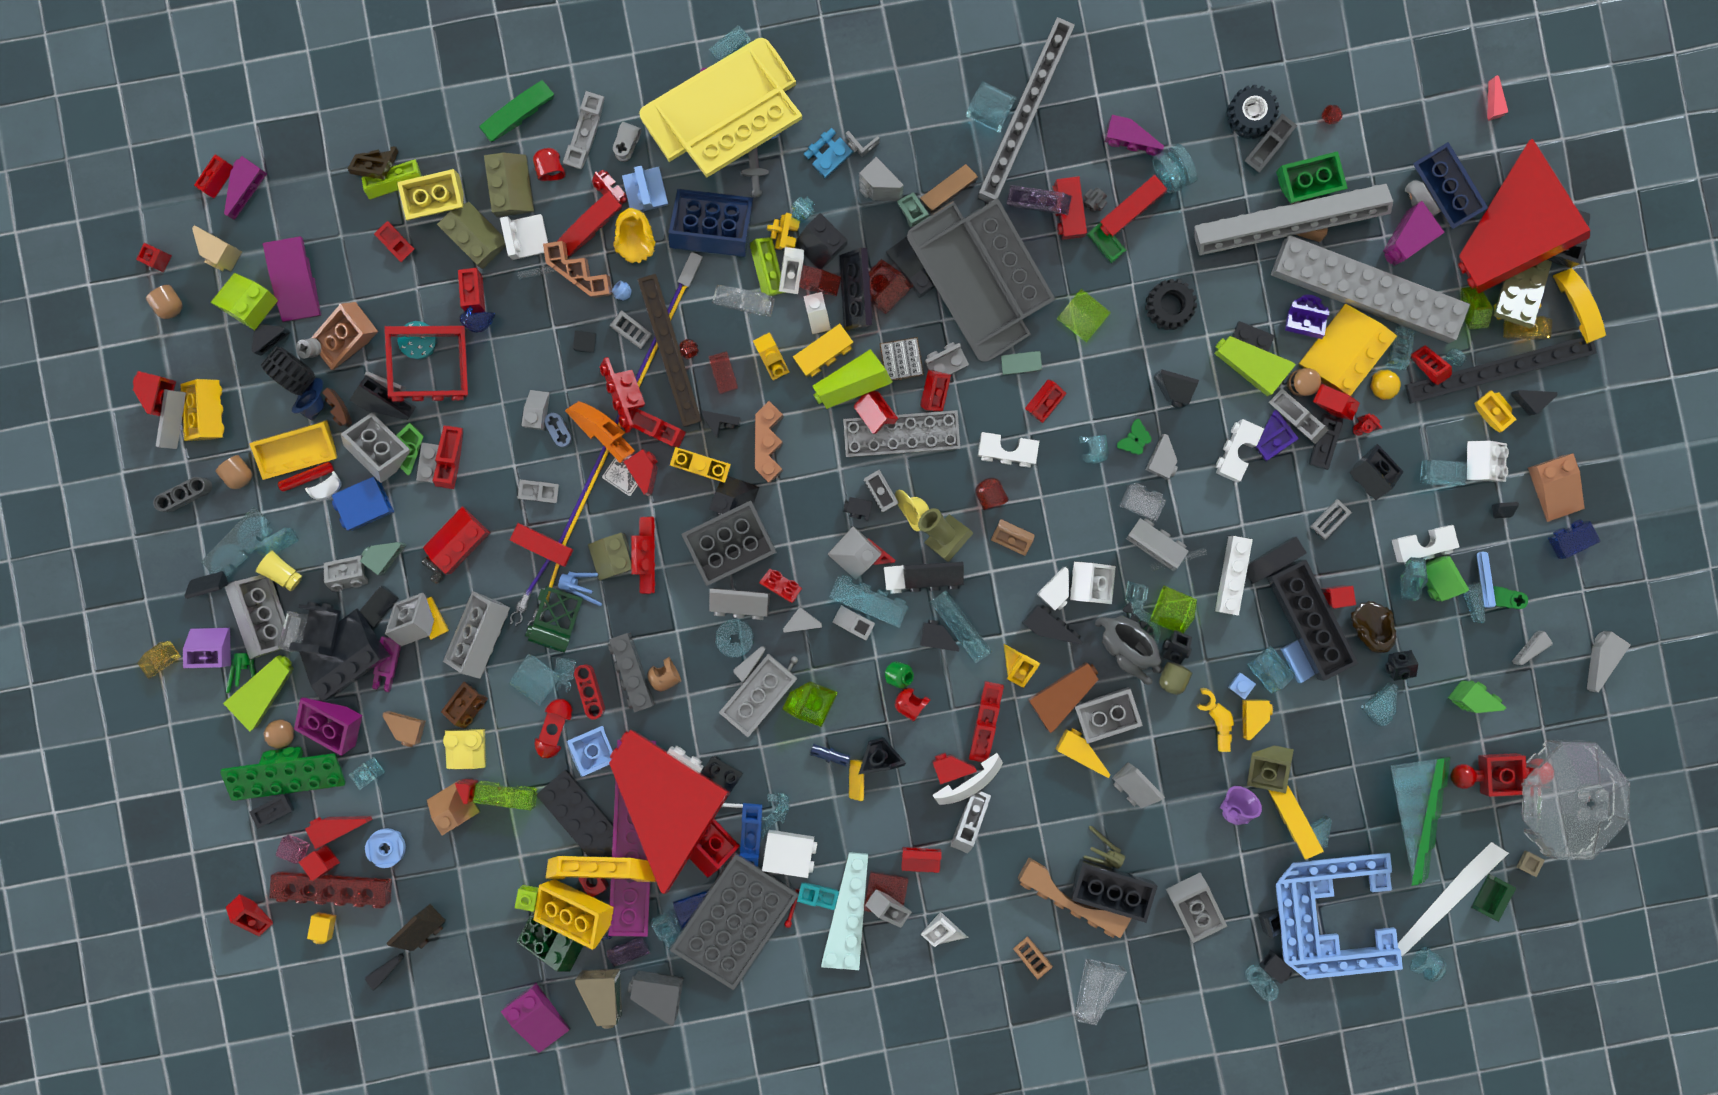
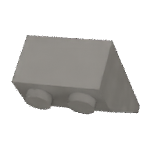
[1075,687,1143,744]
[1112,762,1165,808]
[1166,873,1227,943]

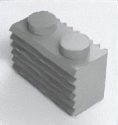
[864,470,898,512]

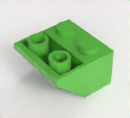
[1448,680,1506,713]

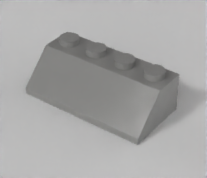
[225,575,293,659]
[443,591,510,679]

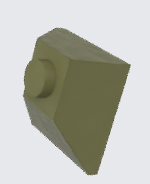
[1247,746,1294,793]

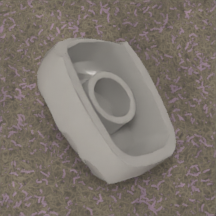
[1404,180,1441,216]

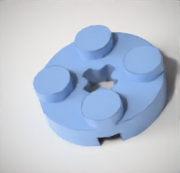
[365,828,406,868]

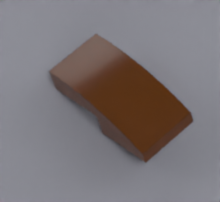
[322,387,352,427]

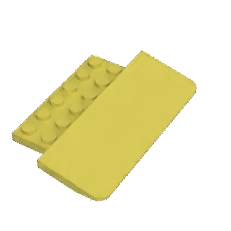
[640,38,802,178]

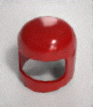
[533,148,565,181]
[895,688,931,722]

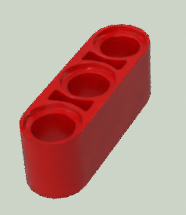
[574,664,605,720]

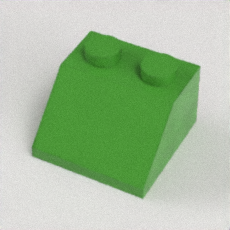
[1417,556,1469,601]

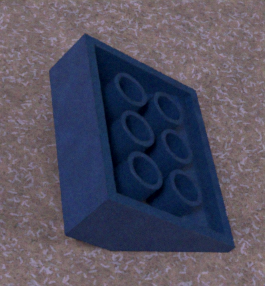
[668,189,753,257]

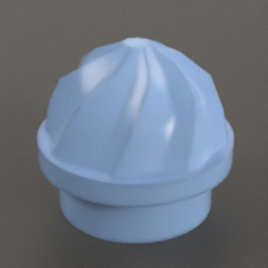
[611,280,631,301]

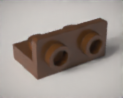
[441,682,488,729]

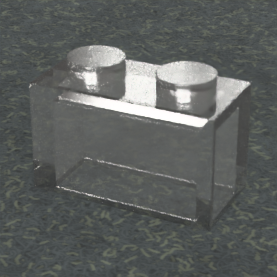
[1119,483,1166,521]

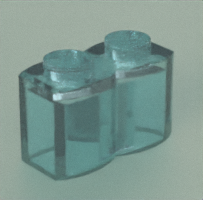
[1400,557,1428,601]

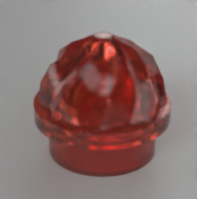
[1322,105,1343,124]
[680,339,699,359]

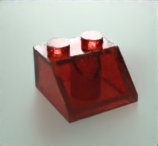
[869,259,912,314]

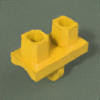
[767,213,800,250]

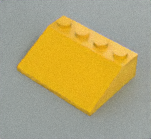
[1299,304,1397,396]

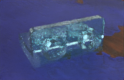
[1248,646,1296,693]

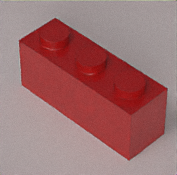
[1052,176,1087,240]

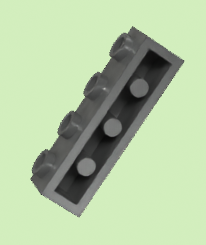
[608,632,655,712]

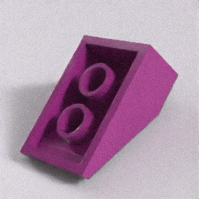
[294,697,363,756]
[501,983,570,1053]

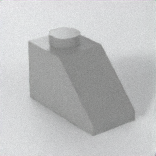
[522,390,550,430]
[1145,434,1178,479]
[865,889,912,928]

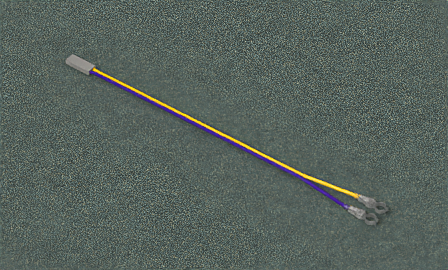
[510,252,703,626]

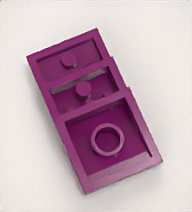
[263,236,321,322]

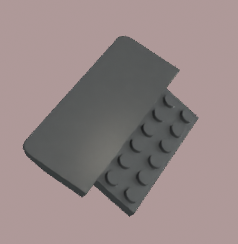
[907,198,1056,362]

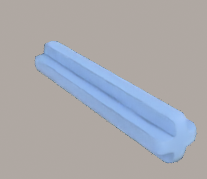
[1476,552,1496,608]

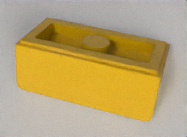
[849,760,864,801]

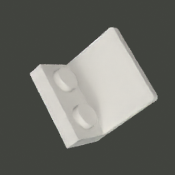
[500,214,548,260]

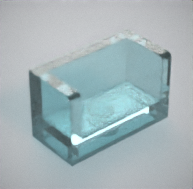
[1420,460,1467,486]

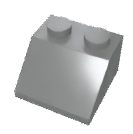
[385,593,434,646]

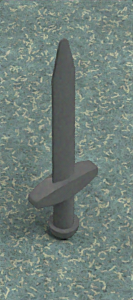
[741,147,769,198]

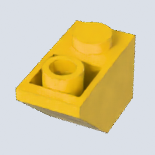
[753,332,789,380]

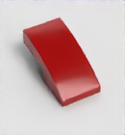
[374,221,415,262]

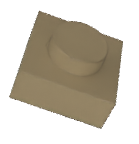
[1517,850,1545,877]

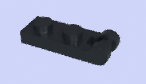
[1308,413,1343,470]

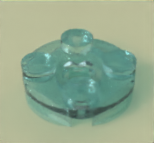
[715,619,754,657]

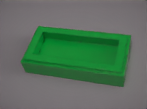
[1087,223,1126,263]

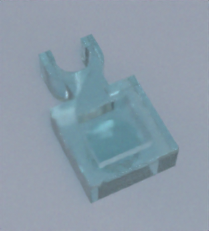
[554,657,577,692]

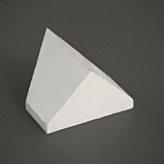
[921,912,969,947]

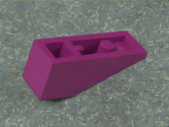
[224,156,267,220]

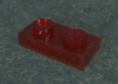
[709,351,738,394]

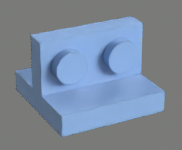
[622,166,669,212]

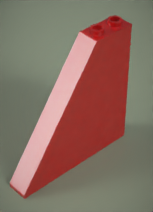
[1458,139,1590,294]
[609,730,730,894]

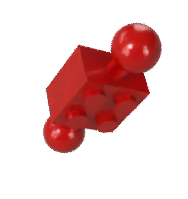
[1451,753,1554,797]

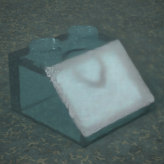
[966,81,1017,132]

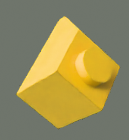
[1242,699,1273,740]

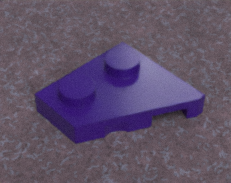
[1255,410,1299,462]

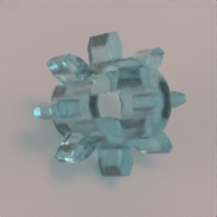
[791,197,815,221]

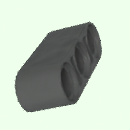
[153,477,212,512]

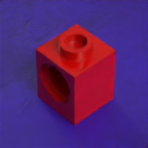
[578,877,609,897]

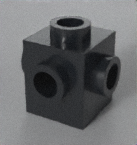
[1162,630,1192,665]
[1385,650,1418,681]

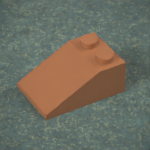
[311,302,378,370]
[1528,454,1585,522]

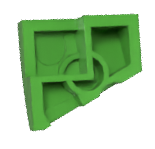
[396,422,424,476]

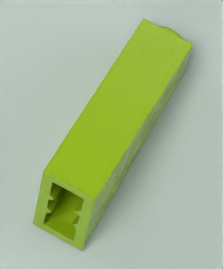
[1214,336,1296,396]
[812,349,892,409]
[223,655,294,732]

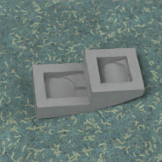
[517,479,559,503]

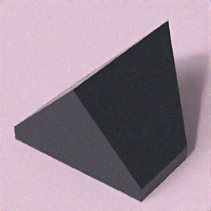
[858,737,906,775]

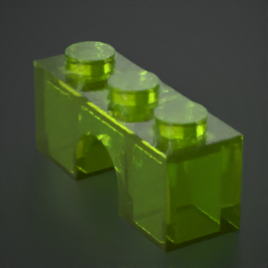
[473,781,538,811]

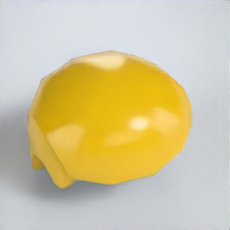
[1370,369,1401,400]

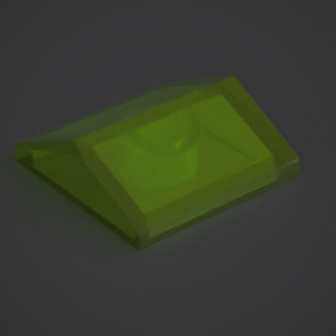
[1057,289,1111,342]
[1150,586,1197,633]

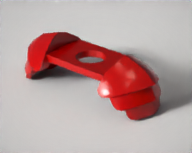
[534,699,572,758]

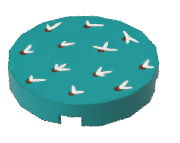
[398,321,437,360]

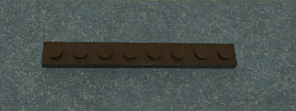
[637,274,702,427]

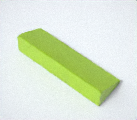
[362,159,422,199]
[749,237,785,298]

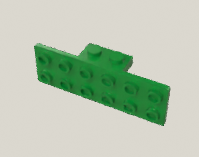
[220,747,346,801]

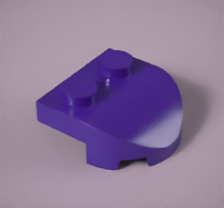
[1285,295,1329,339]

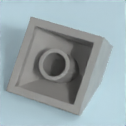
[828,526,882,580]

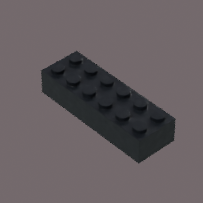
[1266,559,1359,681]

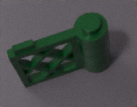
[525,586,583,653]

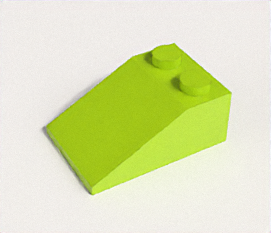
[210,273,278,331]

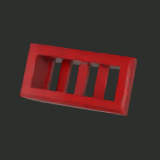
[1410,345,1452,385]

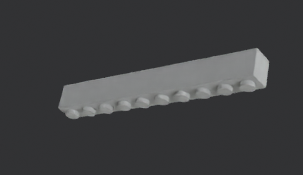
[978,17,1075,203]
[1194,184,1393,255]

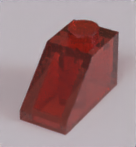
[799,265,841,296]

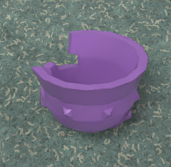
[1220,786,1262,825]

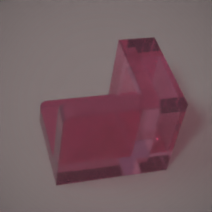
[276,835,310,864]

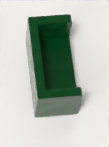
[1471,874,1516,922]

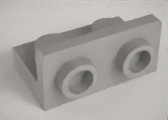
[925,342,969,375]
[324,555,368,592]

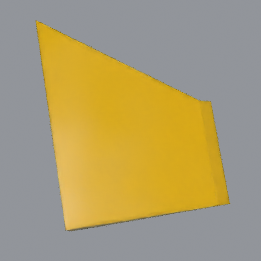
[1004,644,1040,688]

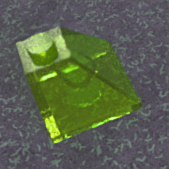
[782,681,838,727]

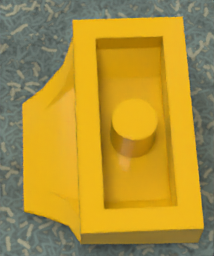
[1474,390,1517,432]

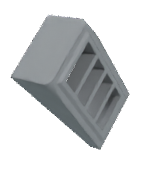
[609,310,652,349]
[1512,631,1553,665]
[733,646,766,683]

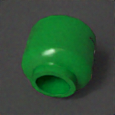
[885,661,914,689]

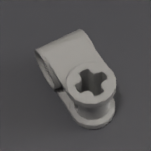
[613,122,641,162]

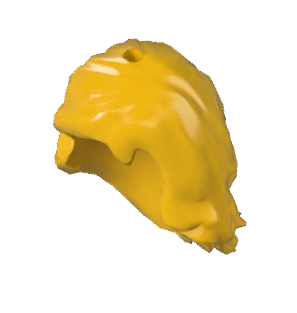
[613,208,655,263]

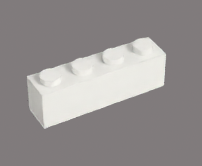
[1215,536,1253,615]

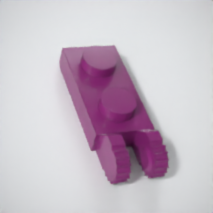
[372,636,401,692]

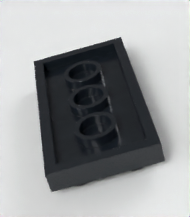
[839,248,873,331]

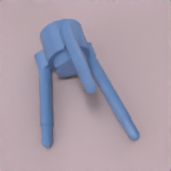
[558,571,602,606]

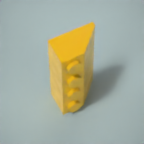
[533,879,614,950]

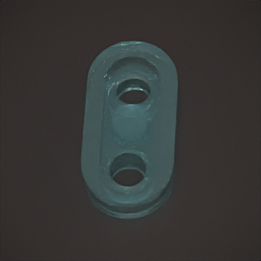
[1245,965,1279,1001]

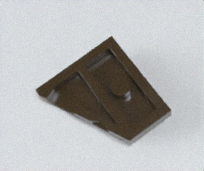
[347,146,399,180]

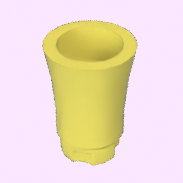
[256,550,302,591]

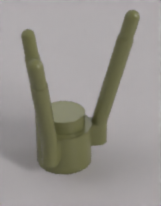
[1083,826,1125,869]

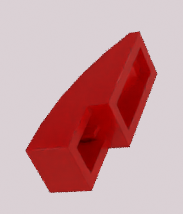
[629,409,686,448]
[432,425,463,489]
[510,523,573,567]

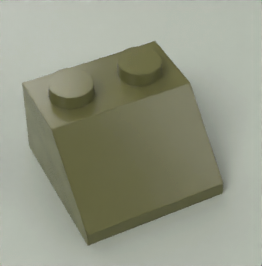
[588,532,631,581]

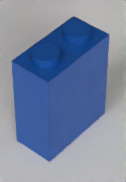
[331,477,394,531]

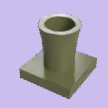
[918,508,973,562]

